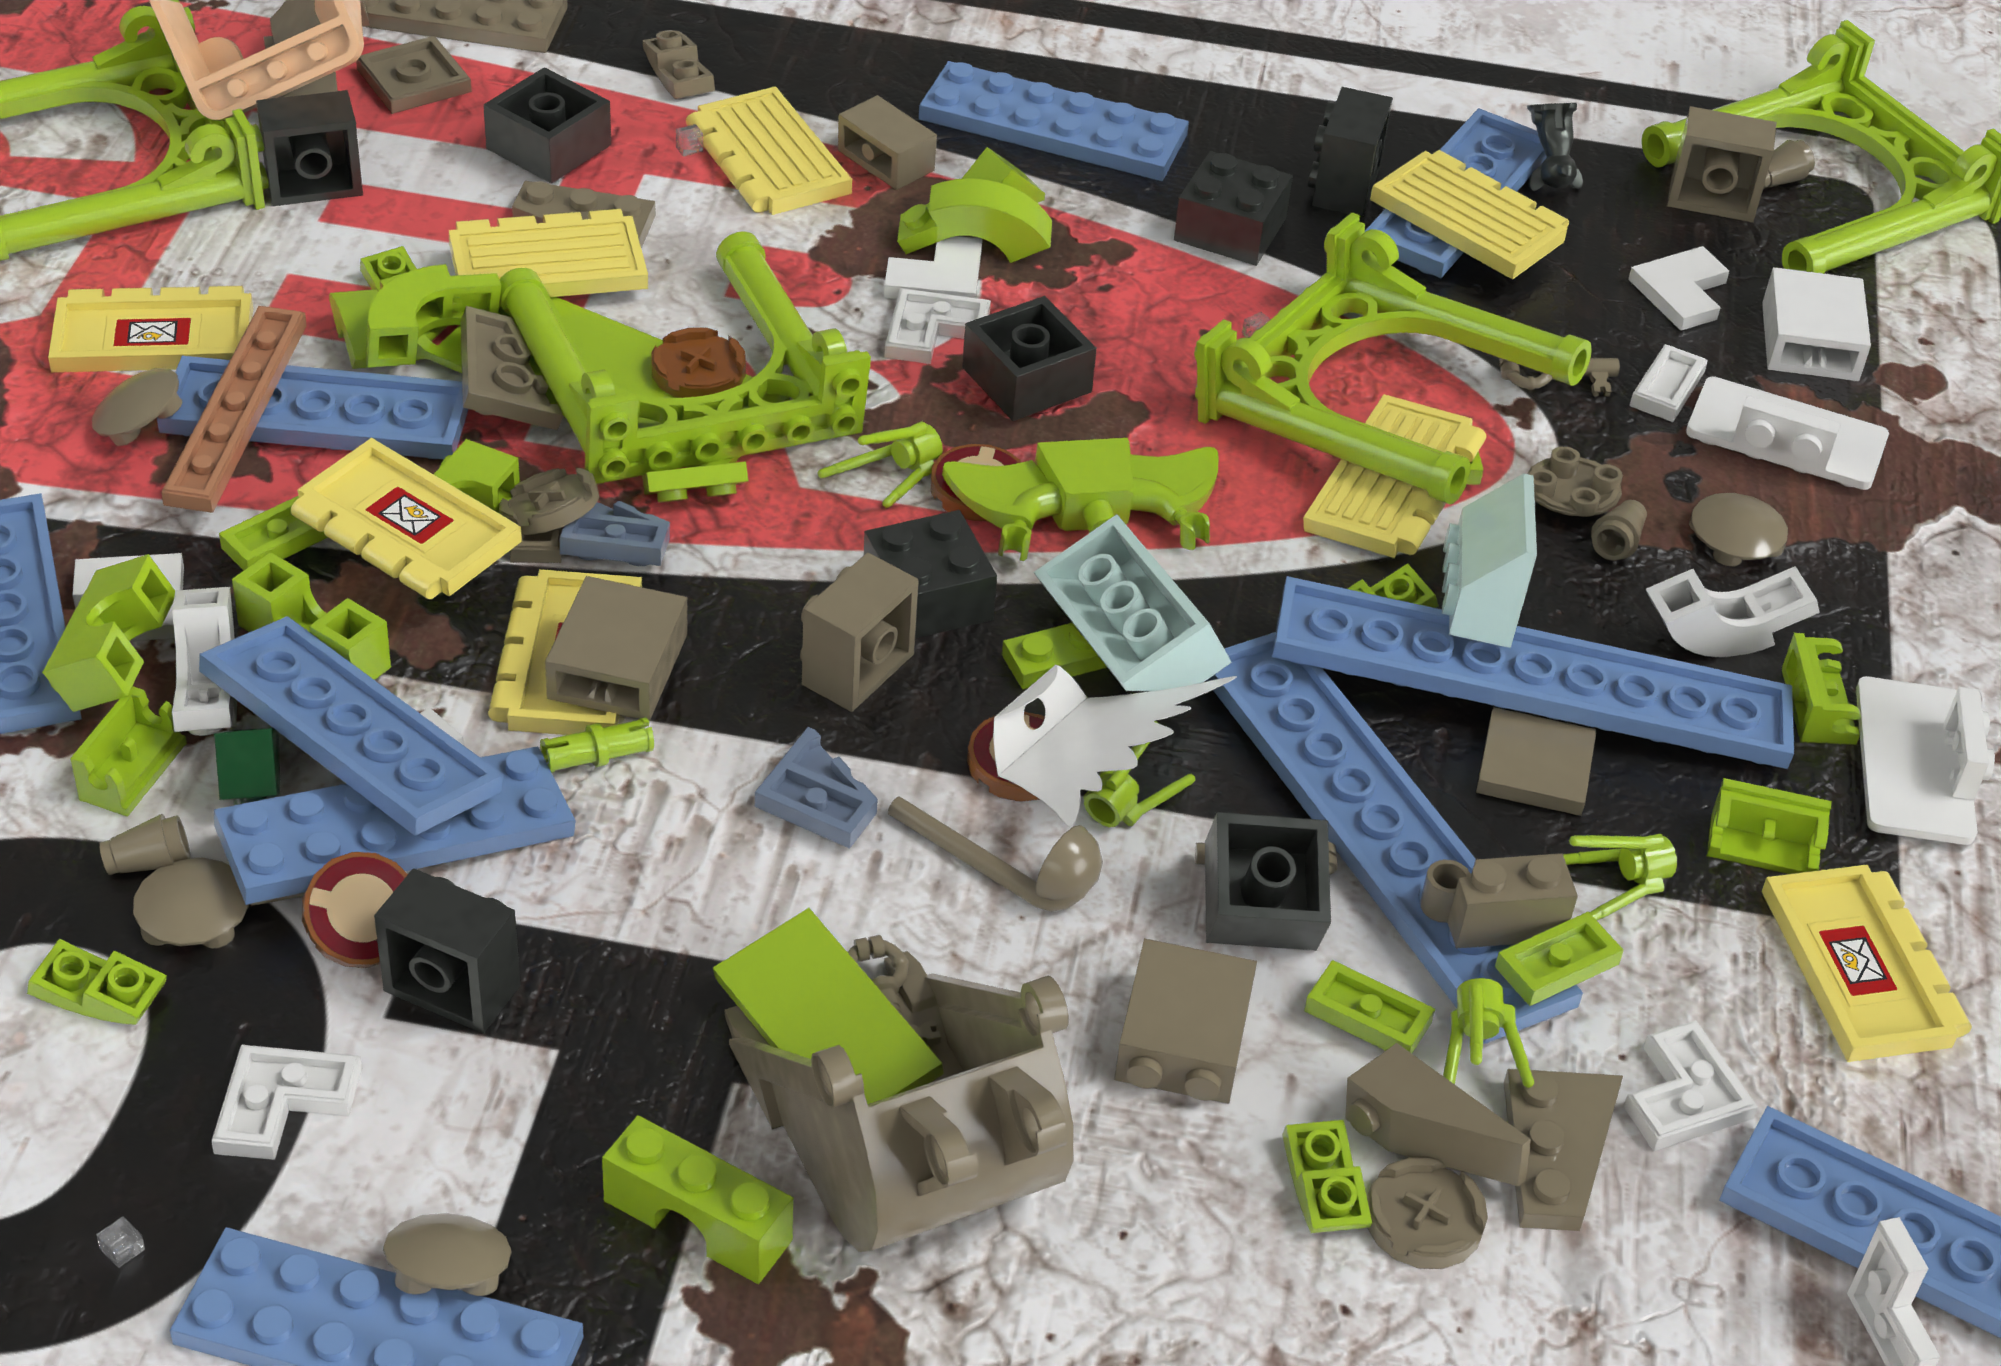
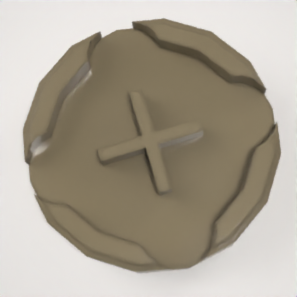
[499,468,600,535]
[1367,1157,1488,1269]

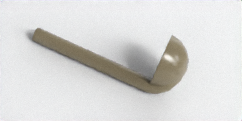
[888,796,1103,912]

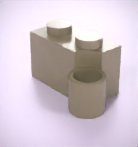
[1420,853,1578,949]

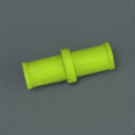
[540,717,654,773]

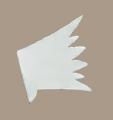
[993,665,1237,828]

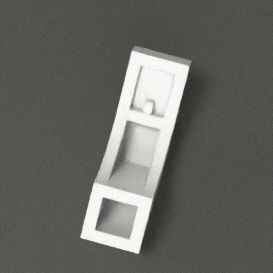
[1646,566,1820,657]
[172,587,237,736]

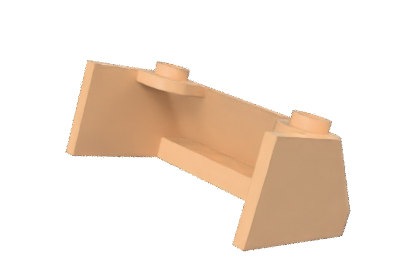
[149,0,364,121]

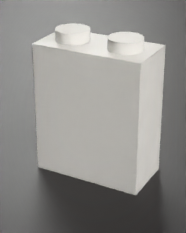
[1762,267,1871,381]

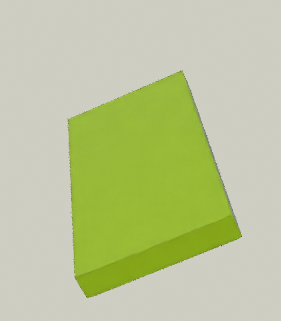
[713,908,944,1104]

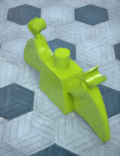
[942,438,1219,561]

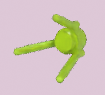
[817,421,943,508]
[1083,721,1195,827]
[1563,834,1677,920]
[1443,978,1534,1088]

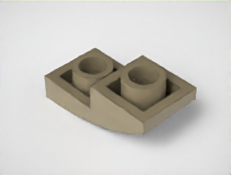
[642,30,715,99]

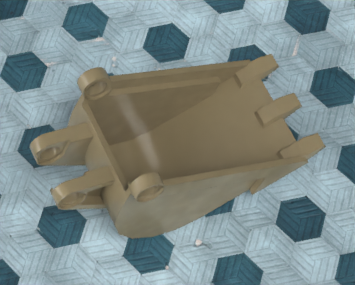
[725,951,1074,1252]

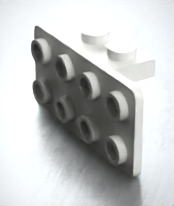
[1686,377,1889,490]
[1856,676,1995,845]

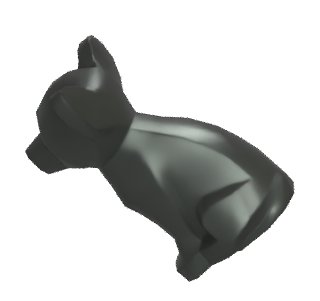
[1527,103,1583,190]

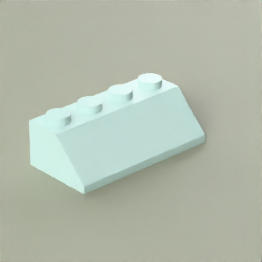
[1442,473,1537,648]
[1034,514,1232,691]

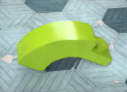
[897,178,1052,263]
[366,264,501,368]

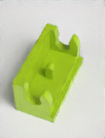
[1782,633,1861,745]
[70,686,187,817]
[1707,778,1832,874]

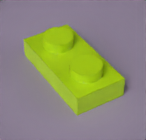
[642,461,748,503]
[219,496,328,570]
[1002,623,1107,689]
[1495,912,1624,1006]
[1304,960,1435,1053]

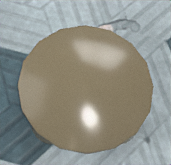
[92,368,183,446]
[1527,447,1623,517]
[1689,493,1788,566]
[133,857,250,948]
[383,1213,511,1296]

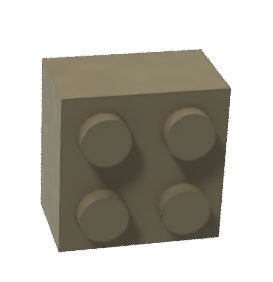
[1667,106,1777,222]
[800,552,918,712]

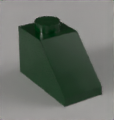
[214,727,280,805]

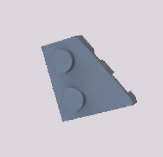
[560,501,670,566]
[755,727,878,849]

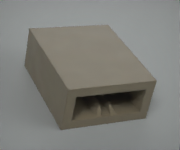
[545,576,687,721]
[1114,938,1257,1104]

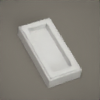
[1630,344,1708,422]

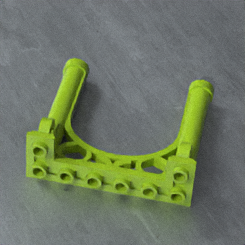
[0,0,269,261]
[1641,20,2001,274]
[1194,213,1591,504]
[499,231,871,484]

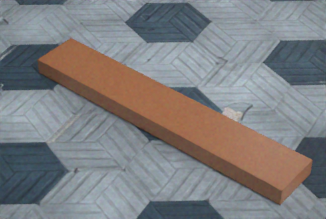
[161,306,307,513]

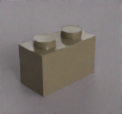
[838,95,937,190]

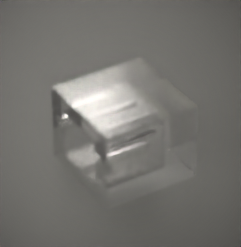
[676,124,703,157]
[1242,312,1271,338]
[96,1217,145,1268]

